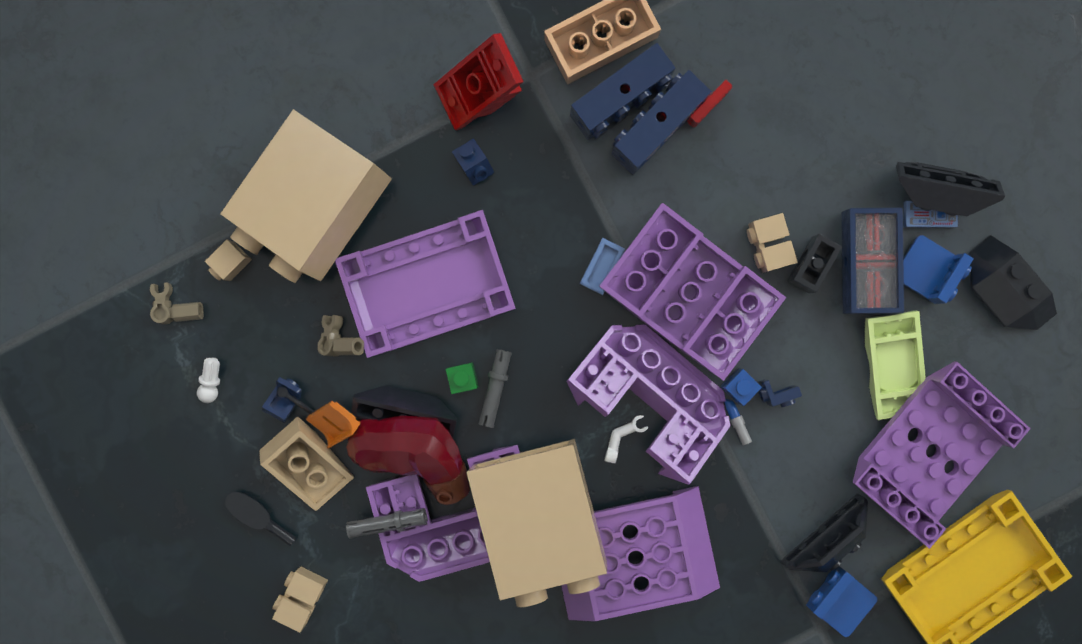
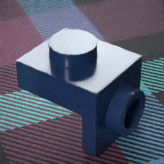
[452,138,494,185]
[262,377,302,423]
[758,379,802,407]

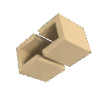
[747,213,798,273]
[272,567,328,633]

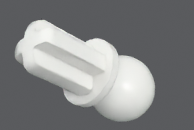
[197,358,220,403]

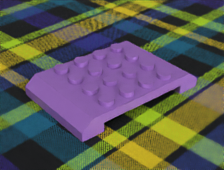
[335,210,516,358]

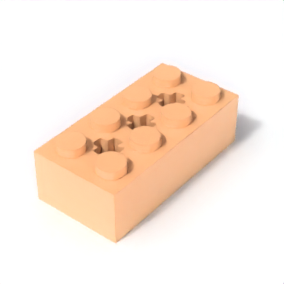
[544,0,661,85]

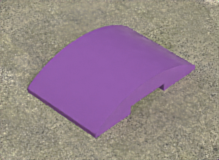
[599,203,786,381]

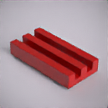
[687,80,732,127]

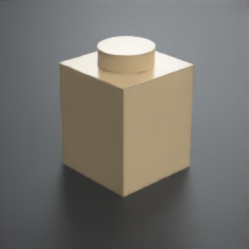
[205,240,252,281]

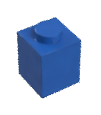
[720,368,762,406]

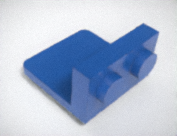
[903,235,974,304]
[806,566,877,637]

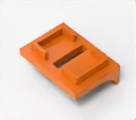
[306,401,360,449]

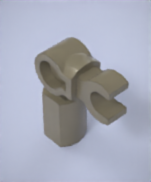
[150,282,204,325]
[318,315,364,357]

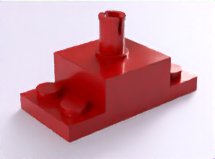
[433,33,524,130]

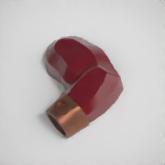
[347,416,471,505]

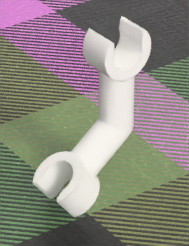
[604,415,648,463]

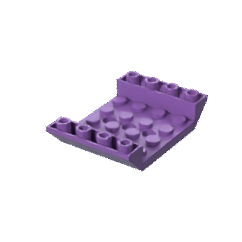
[853,361,1031,549]
[561,486,720,621]

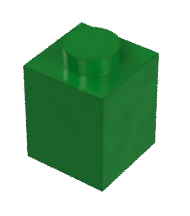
[446,362,479,394]

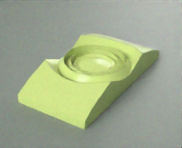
[865,310,926,420]

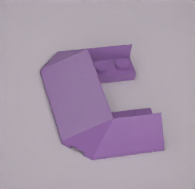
[567,325,730,485]
[366,445,520,582]

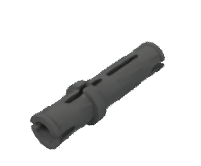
[478,349,512,428]
[346,508,428,539]

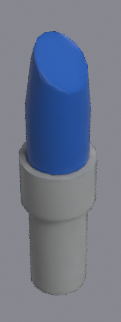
[724,399,752,445]

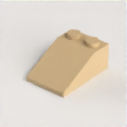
[260,417,354,511]

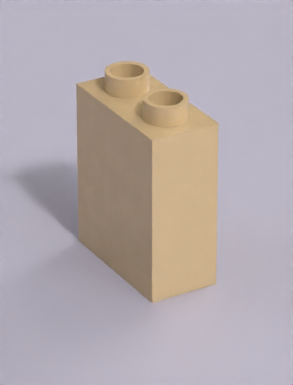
[221,109,392,283]
[467,439,607,607]

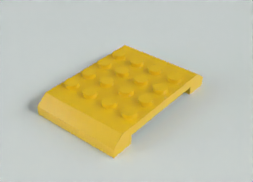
[881,490,1072,644]

